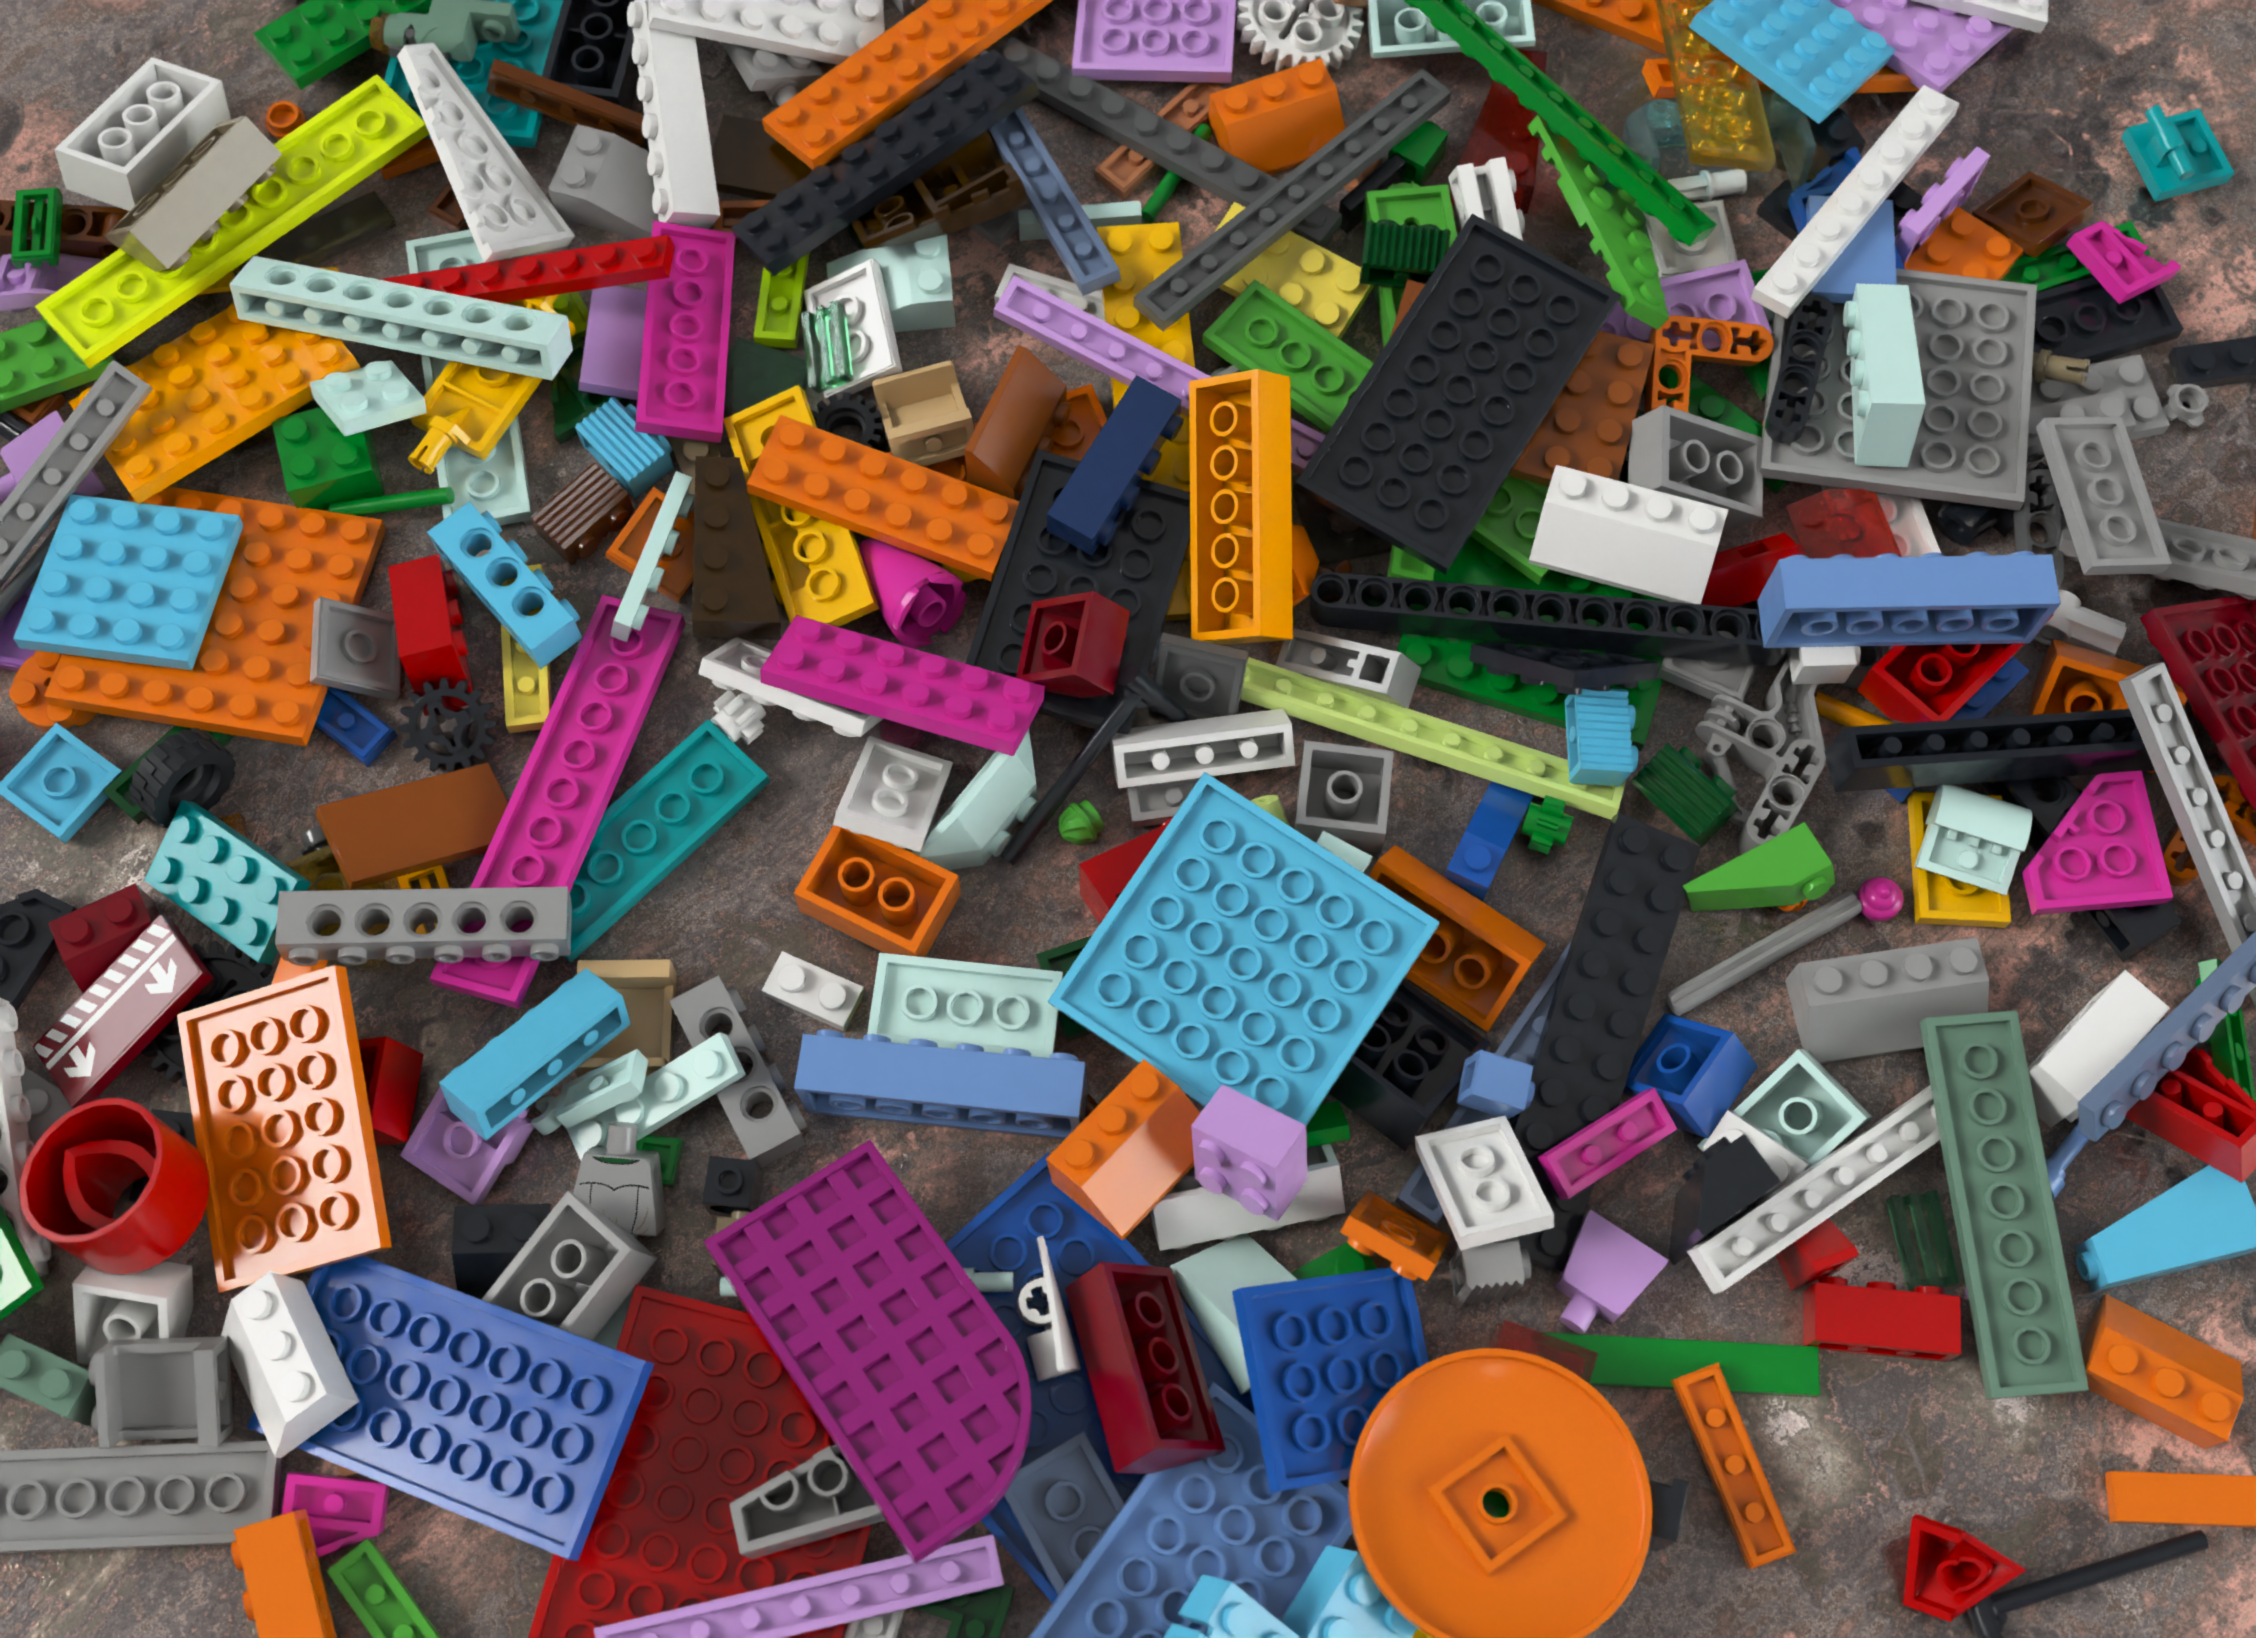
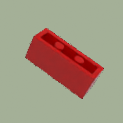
[1803,1277,1961,1362]

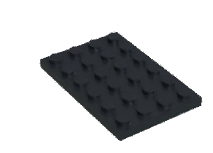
[965,449,1190,734]

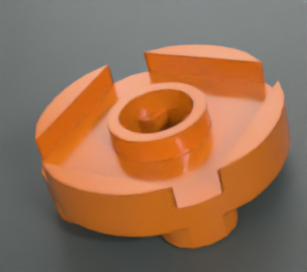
[9,650,98,732]

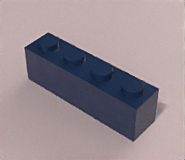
[1047,375,1184,556]

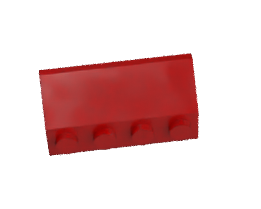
[1857,614,2054,723]

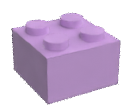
[1191,1084,1308,1222]

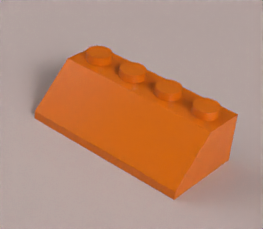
[1369,845,1547,1032]

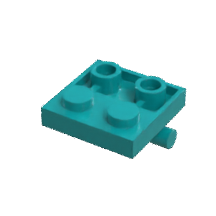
[2121,105,2234,202]

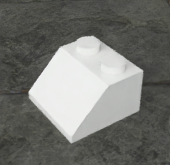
[72,1261,194,1365]

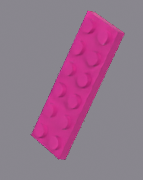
[635,221,735,443]
[760,615,1045,756]

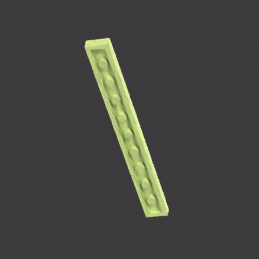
[1240,657,1627,820]

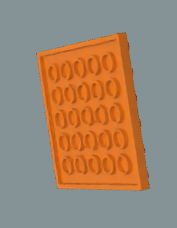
[44,486,386,747]

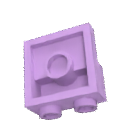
[399,1075,534,1206]

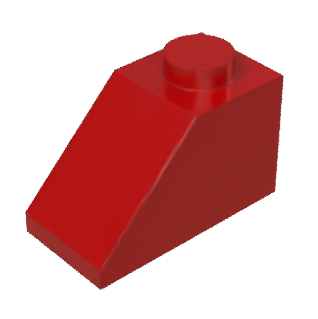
[1775,1219,1859,1290]

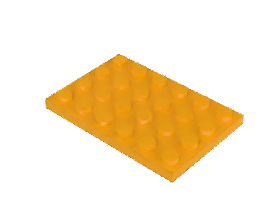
[69,303,361,504]

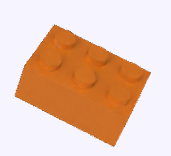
[794,825,961,957]

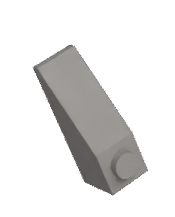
[1275,628,1422,708]

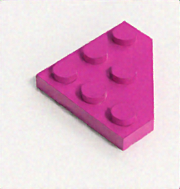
[2022,770,2173,915]

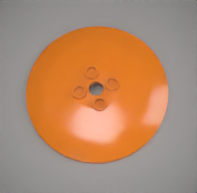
[1348,1348,1652,1638]

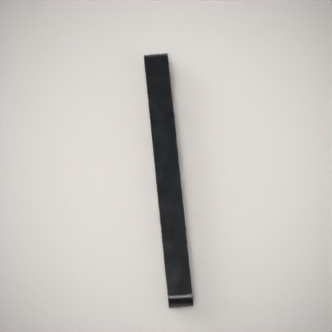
[1310,572,1789,666]

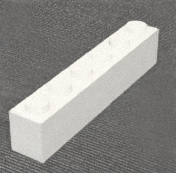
[627,0,720,229]

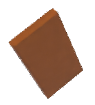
[315,762,508,890]

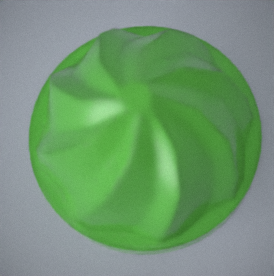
[1059,800,1105,845]

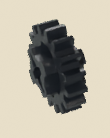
[398,677,499,772]

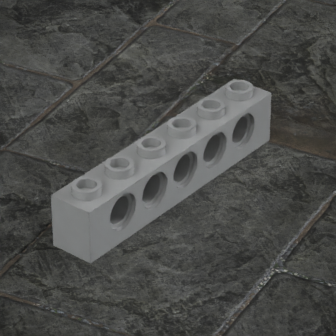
[275,887,572,966]

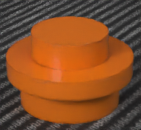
[265,101,307,140]

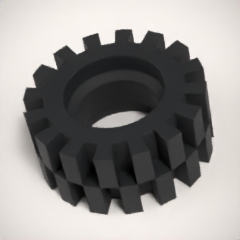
[812,393,886,452]

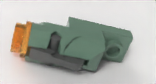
[370,0,521,62]

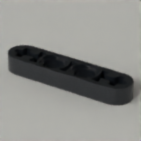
[1765,295,1834,444]

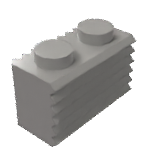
[1449,1237,1531,1308]

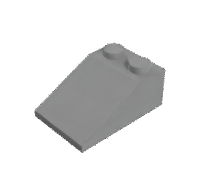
[548,124,659,239]

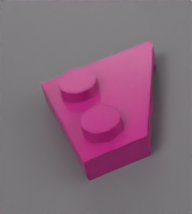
[2066,221,2181,304]
[281,1471,390,1557]

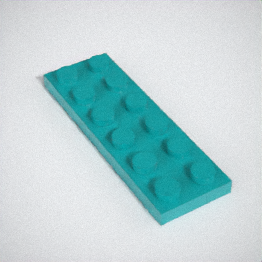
[564,719,770,963]

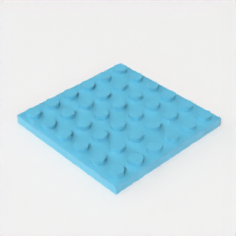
[1048,772,1440,1126]

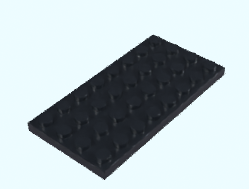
[1295,214,1621,575]

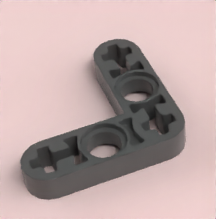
[2013,469,2064,586]

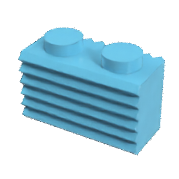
[575,397,674,498]
[1565,688,1638,787]

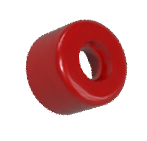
[19,1098,210,1275]

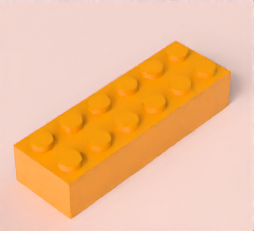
[1189,369,1293,646]

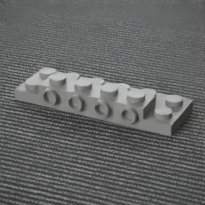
[2027,354,2170,465]

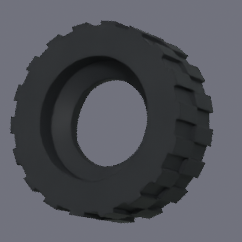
[129,728,236,828]

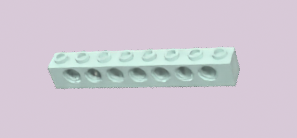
[229,256,573,380]

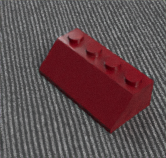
[1065,1262,1226,1474]

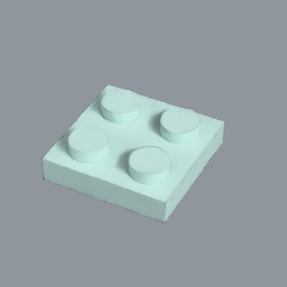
[310,360,427,436]

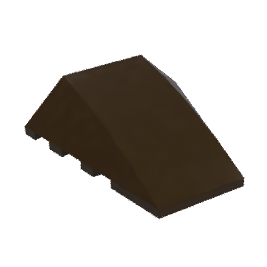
[851,131,1029,250]

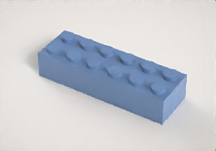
[1758,551,2061,648]
[794,1029,1089,1139]

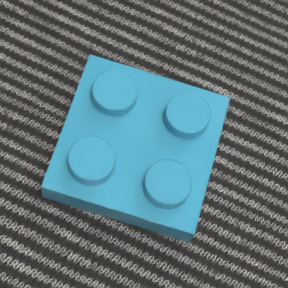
[0,723,123,844]

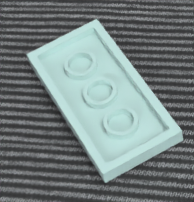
[867,952,1063,1058]

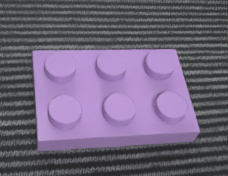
[1895,147,1991,264]

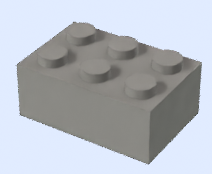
[1628,405,1763,532]

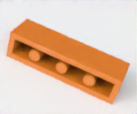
[231,1509,337,1638]

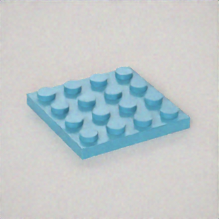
[1689,0,1896,124]
[13,494,244,670]

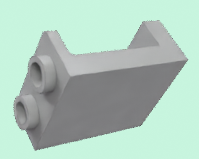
[88,1336,234,1449]

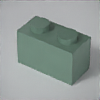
[0,1333,96,1426]

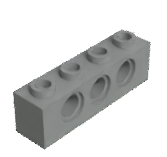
[669,975,807,1168]

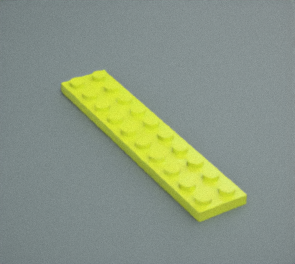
[35,74,429,369]

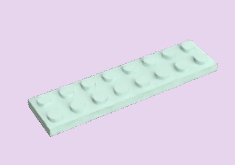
[405,230,533,526]

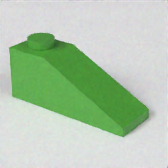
[1683,822,1836,912]

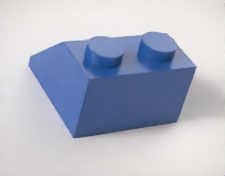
[1623,1013,1758,1138]

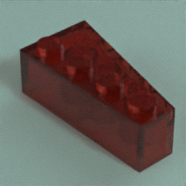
[1450,49,1548,215]

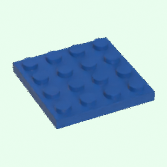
[1232,1267,1429,1493]

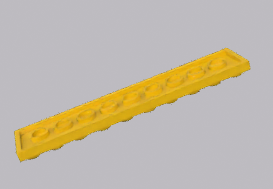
[1096,222,1195,621]

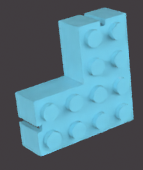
[1163,1545,1418,1638]

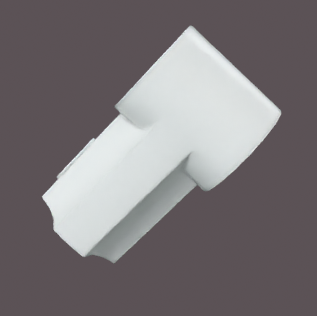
[2034,589,2127,657]

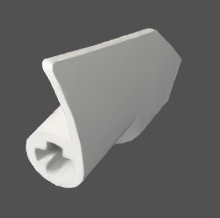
[1017,1236,1081,1381]

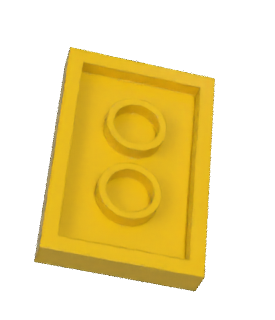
[1907,792,2011,928]

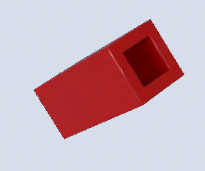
[1701,532,1807,607]

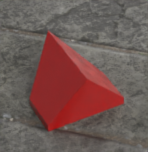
[1903,1514,2027,1622]

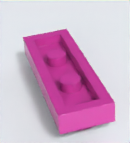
[1537,1088,1677,1199]

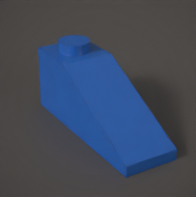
[1444,781,1534,902]

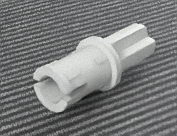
[1667,167,1747,202]

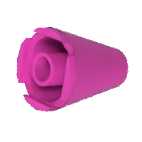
[858,538,967,648]

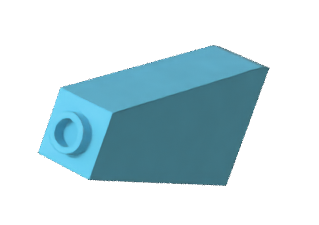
[2075,1165,2256,1293]

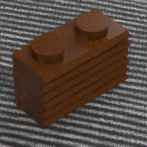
[529,463,634,565]

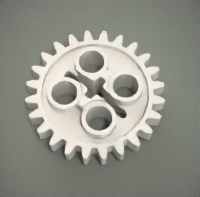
[1236,0,1364,72]

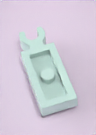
[531,1049,649,1135]

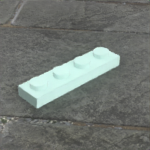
[610,471,695,642]
[566,1032,746,1160]

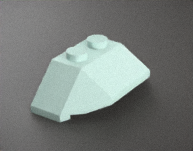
[912,728,1039,870]

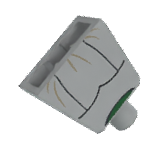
[573,1122,666,1236]

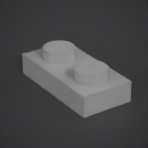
[1126,776,1216,828]

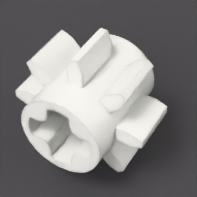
[711,690,766,745]

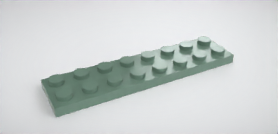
[1919,1010,2089,1400]

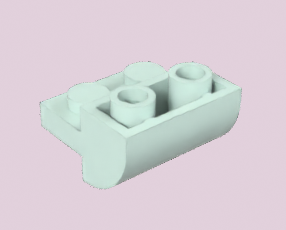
[1914,784,2032,895]

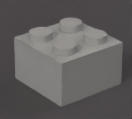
[1294,740,1394,853]

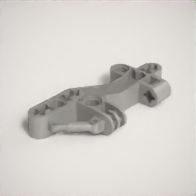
[1695,646,1884,854]

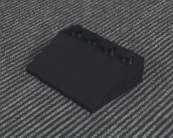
[1329,979,1491,1151]

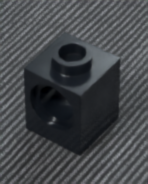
[702,1156,764,1217]

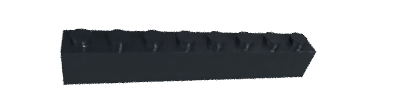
[1824,705,2187,792]

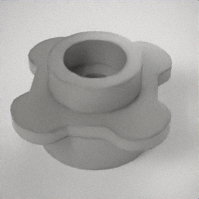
[2163,384,2209,428]

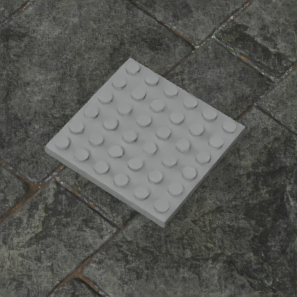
[1760,268,2037,511]

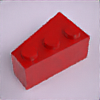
[388,554,474,716]
[1079,817,1173,924]
[2125,1046,2256,1183]

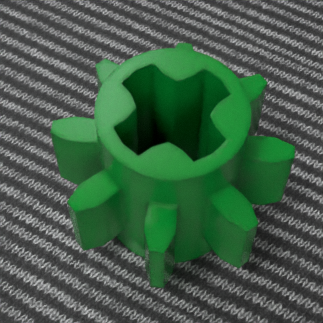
[1520,795,1574,854]

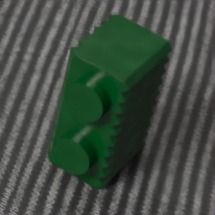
[1359,219,1451,288]
[1631,743,1739,848]

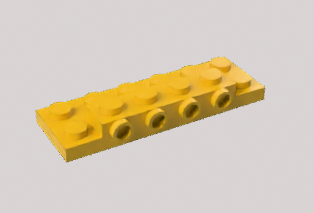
[723,385,880,627]

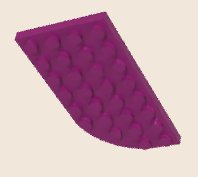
[704,1140,1031,1564]

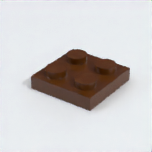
[1972,171,2094,258]

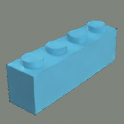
[439,968,631,1140]

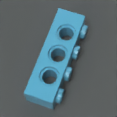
[427,501,582,669]

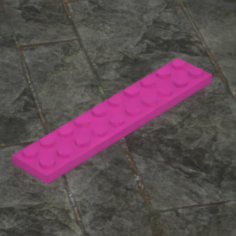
[429,595,686,1009]

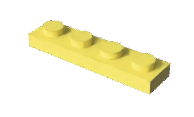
[501,564,552,733]

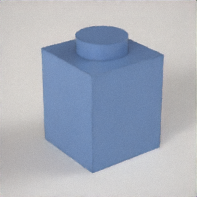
[1456,1050,1535,1119]

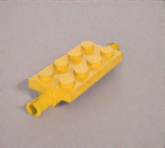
[408,294,577,474]

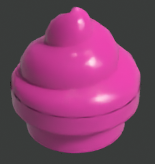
[1856,877,1904,922]

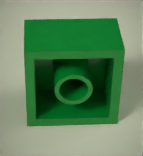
[272,407,386,511]

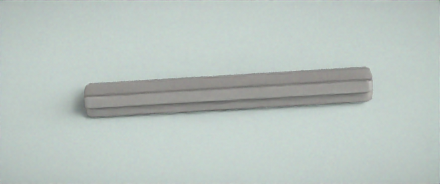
[1665,892,1863,1016]

